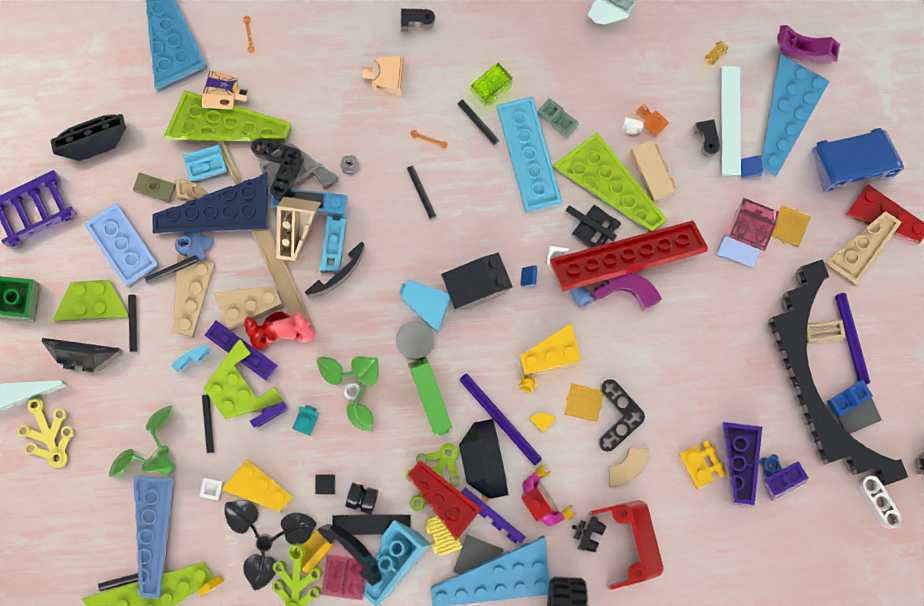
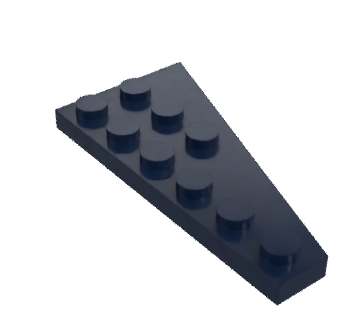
[152,173,268,234]

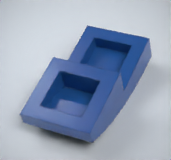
[827,380,873,418]

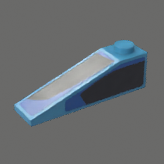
[270,189,349,219]

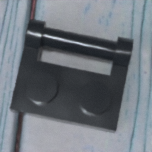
[571,204,621,248]

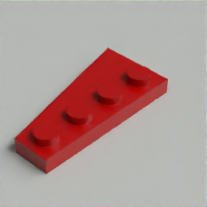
[846,184,924,244]
[407,460,481,541]

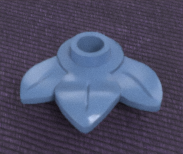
[175,233,213,260]

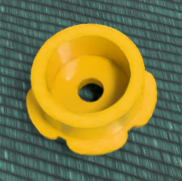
[519,376,537,393]

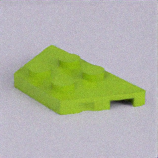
[54,280,129,322]

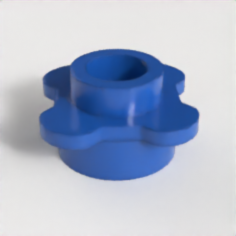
[760,454,782,476]

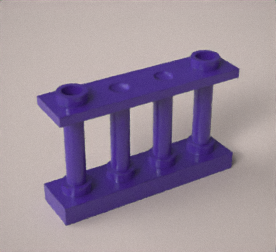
[0,170,77,247]

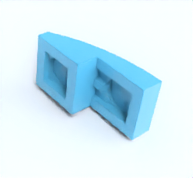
[171,345,211,373]

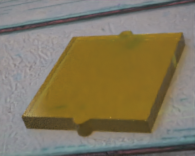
[769,205,811,247]
[564,383,603,422]

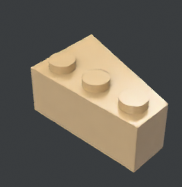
[213,286,284,331]

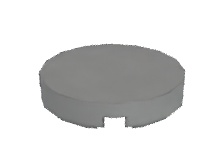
[396,321,434,360]

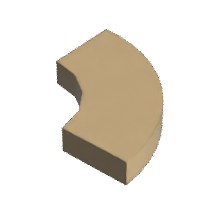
[175,179,209,201]
[609,448,649,487]

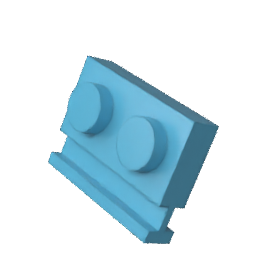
[183,145,228,182]

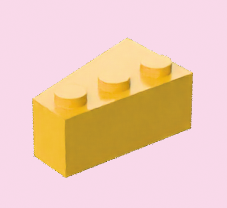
[519,323,581,376]
[221,459,294,513]

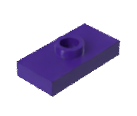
[250,401,289,429]

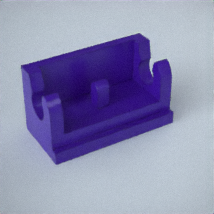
[764,461,809,501]

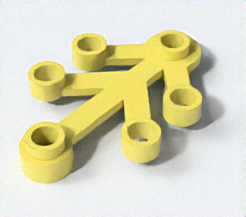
[17,398,74,468]

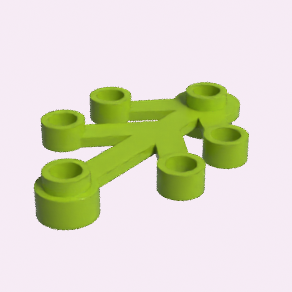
[405,443,461,511]
[272,543,323,606]

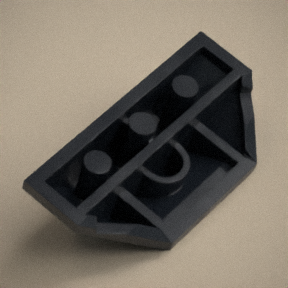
[50,114,127,161]
[42,338,123,373]
[459,419,509,499]

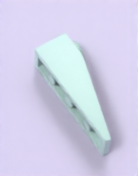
[0,380,67,412]

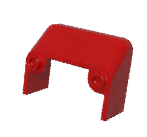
[588,500,663,590]

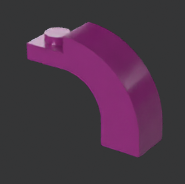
[777,25,840,62]
[592,273,662,311]

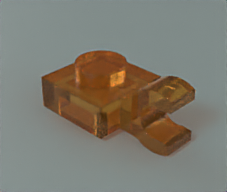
[636,104,669,138]

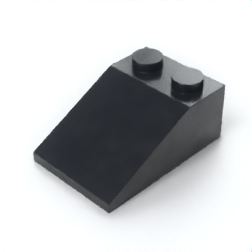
[441,252,513,310]

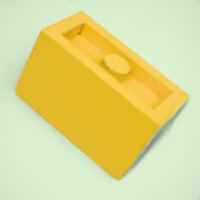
[298,530,335,574]

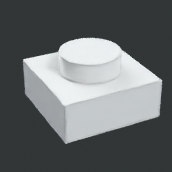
[622,117,644,135]
[546,245,569,265]
[199,478,224,501]

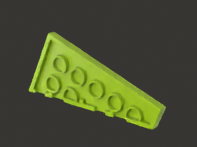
[164,90,291,142]
[552,132,667,232]
[82,562,215,606]

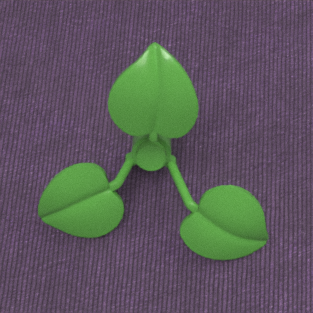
[317,356,379,432]
[109,405,175,477]

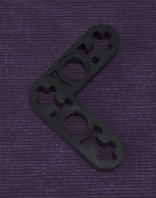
[251,138,304,201]
[598,379,645,452]

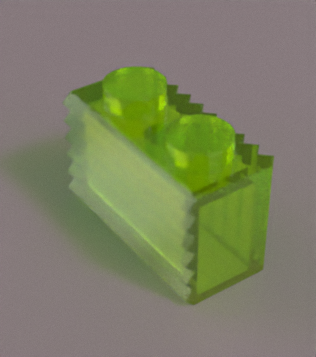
[470,62,513,106]

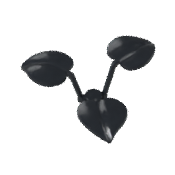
[224,500,316,591]

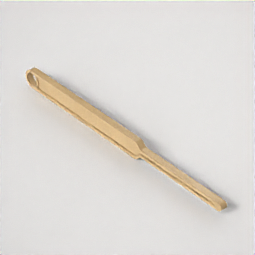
[215,140,316,332]

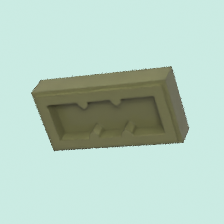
[133,173,176,203]

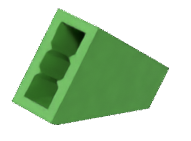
[408,357,452,435]

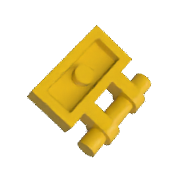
[679,439,726,489]

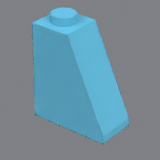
[399,279,451,333]

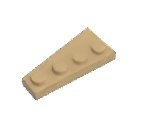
[825,211,901,285]
[174,254,215,338]

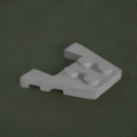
[260,143,338,219]

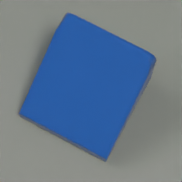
[741,155,763,178]
[520,265,537,288]

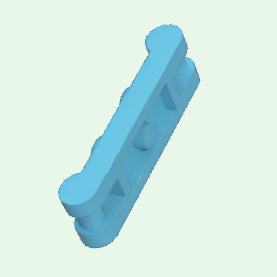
[320,208,348,274]

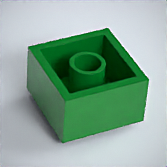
[0,276,39,321]

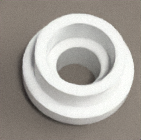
[344,382,363,402]

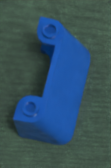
[812,128,904,192]

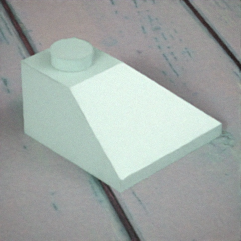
[587,0,638,25]

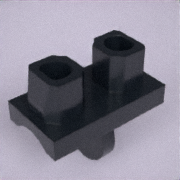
[571,516,607,553]

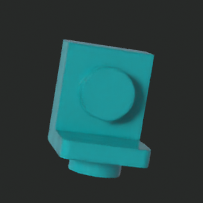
[292,405,319,436]

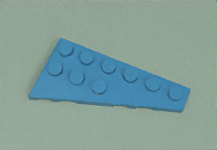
[146,0,207,90]
[761,54,830,176]
[430,535,549,606]

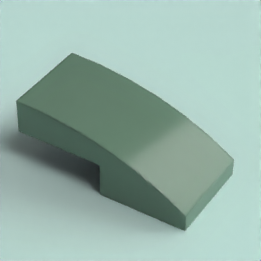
[537,98,579,138]

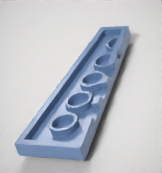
[134,476,174,599]

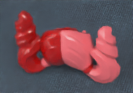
[244,311,316,350]

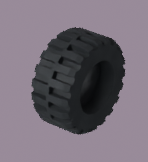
[547,577,588,606]

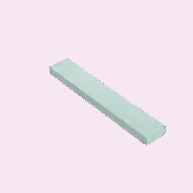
[720,66,741,176]

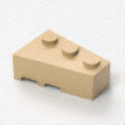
[276,197,321,261]

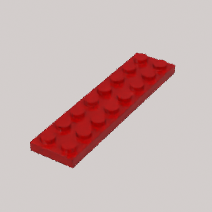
[550,220,708,292]

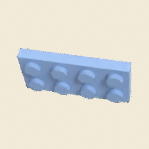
[84,203,159,287]

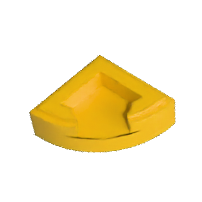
[529,413,556,432]
[197,575,224,597]

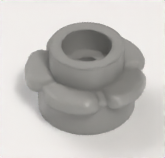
[340,155,359,173]

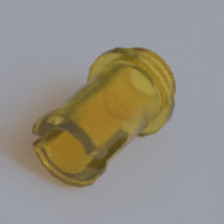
[705,41,728,65]

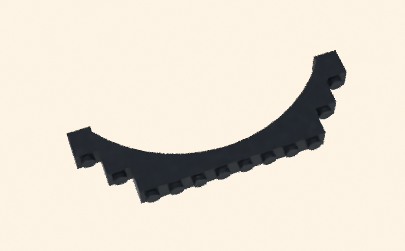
[768,259,908,486]

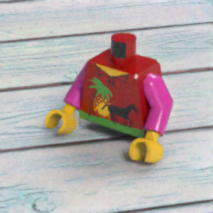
[521,464,577,526]

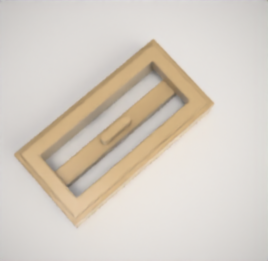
[806,319,846,344]

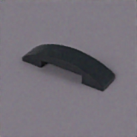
[305,241,365,298]
[332,515,411,535]
[317,524,382,587]

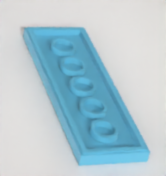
[496,96,562,213]

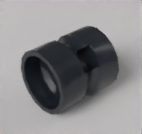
[345,482,379,515]

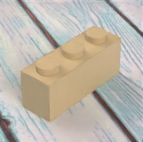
[630,140,676,202]

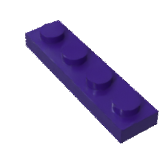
[204,320,278,381]
[461,487,526,544]

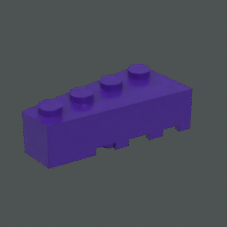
[722,422,762,507]

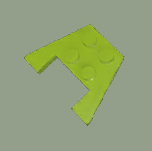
[203,339,284,420]

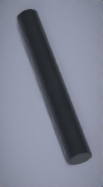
[457,99,500,145]
[407,166,436,219]
[565,205,617,241]
[145,255,199,284]
[128,294,137,352]
[202,395,214,453]
[98,573,139,591]

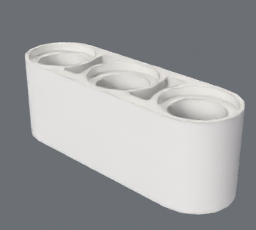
[858,476,902,528]

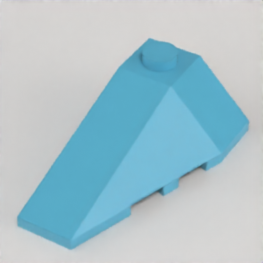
[362,520,431,606]

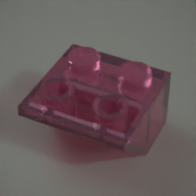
[729,197,779,251]
[321,555,366,600]

